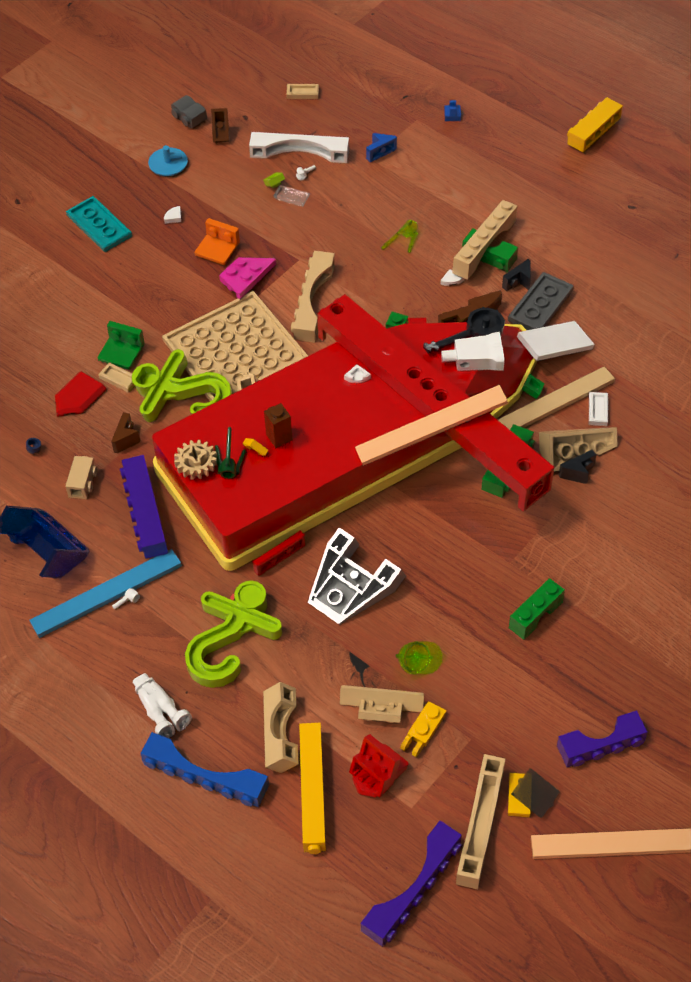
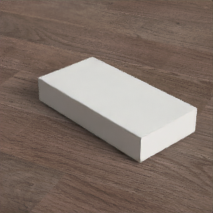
[589,392,608,426]

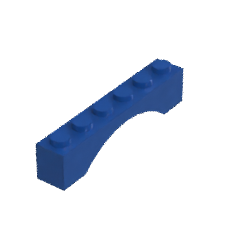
[140,732,269,807]

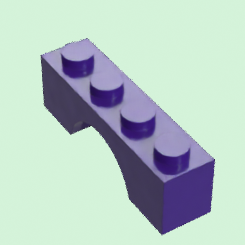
[557,710,647,767]

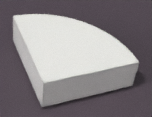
[164,206,181,224]
[441,269,464,286]
[344,365,371,383]

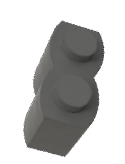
[171,95,207,128]

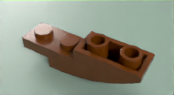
[438,290,502,323]

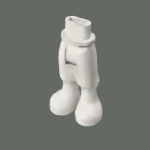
[133,673,192,738]

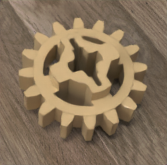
[174,440,217,480]

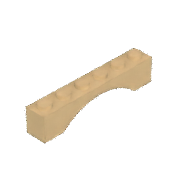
[452,200,518,280]
[291,251,335,343]
[456,754,505,890]

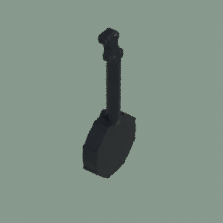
[423,307,505,353]

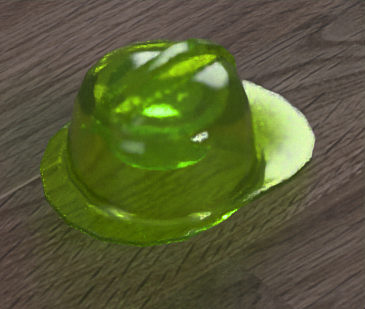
[395,641,443,674]

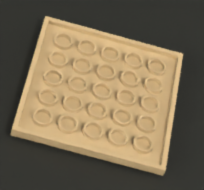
[162,291,308,401]

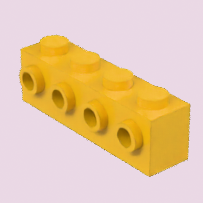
[567,97,623,152]

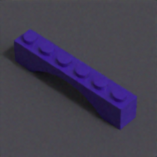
[360,820,462,947]

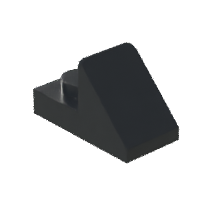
[502,259,531,291]
[559,449,597,484]

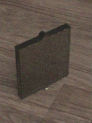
[511,768,560,818]

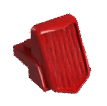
[349,734,409,798]

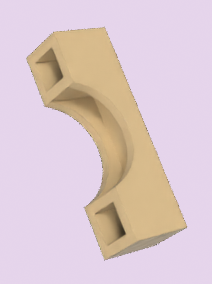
[263,682,299,773]

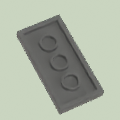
[508,272,574,330]

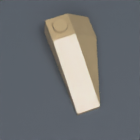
[539,427,617,471]

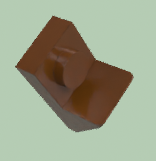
[211,108,229,143]
[111,412,141,453]

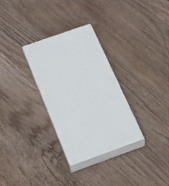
[517,321,595,361]

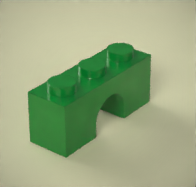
[462,228,518,272]
[509,578,565,640]

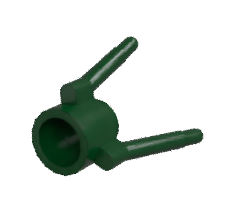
[215,427,246,479]

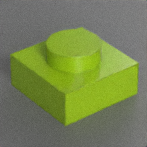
[263,172,285,188]

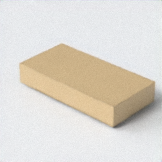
[286,84,319,99]
[98,363,134,393]

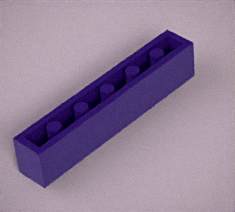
[120,455,168,559]

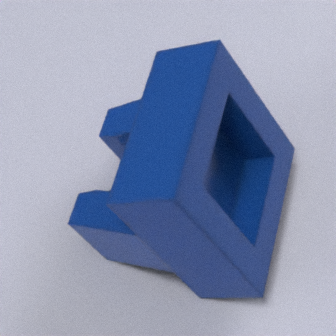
[444,100,461,121]

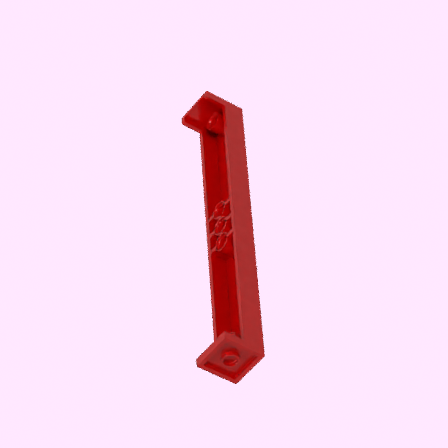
[317,294,555,512]

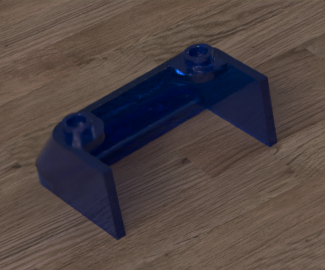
[0,505,90,579]

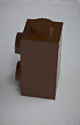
[264,403,293,448]

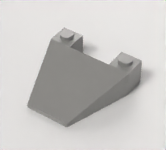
[308,528,406,625]

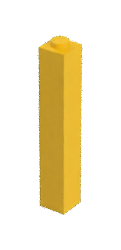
[299,723,326,854]

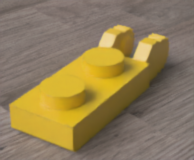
[400,701,447,757]

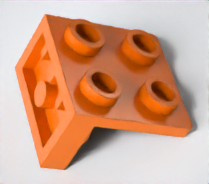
[194,218,240,265]

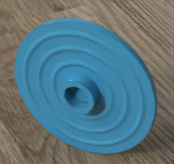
[148,145,188,176]

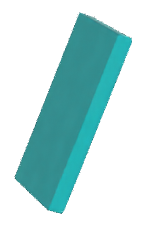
[66,196,132,252]

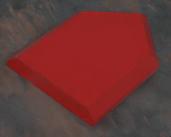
[55,371,107,417]

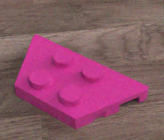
[219,257,276,299]

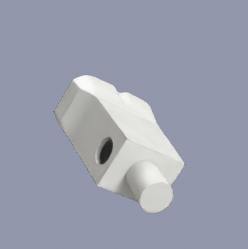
[441,332,504,371]

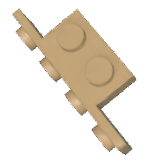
[340,685,424,723]

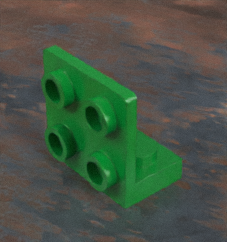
[97,321,145,369]

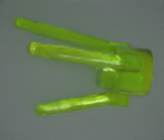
[381,220,418,253]

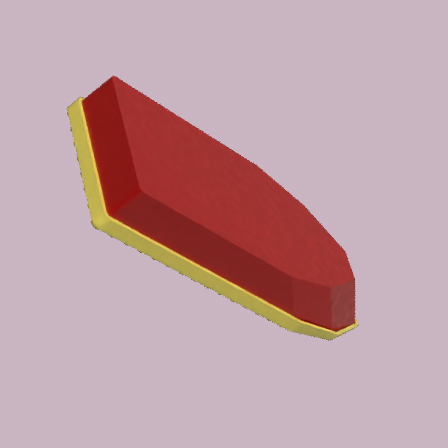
[152,322,537,571]

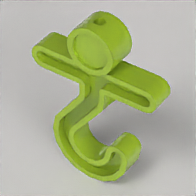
[132,349,233,422]
[185,580,282,688]

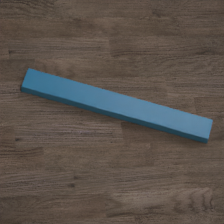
[29,549,182,638]

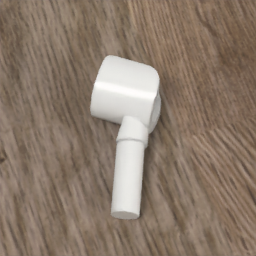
[296,165,316,181]
[112,588,140,609]

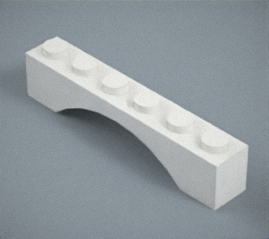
[249,132,349,163]

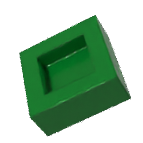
[386,312,408,328]
[522,374,545,399]

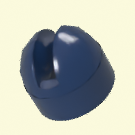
[26,438,41,454]

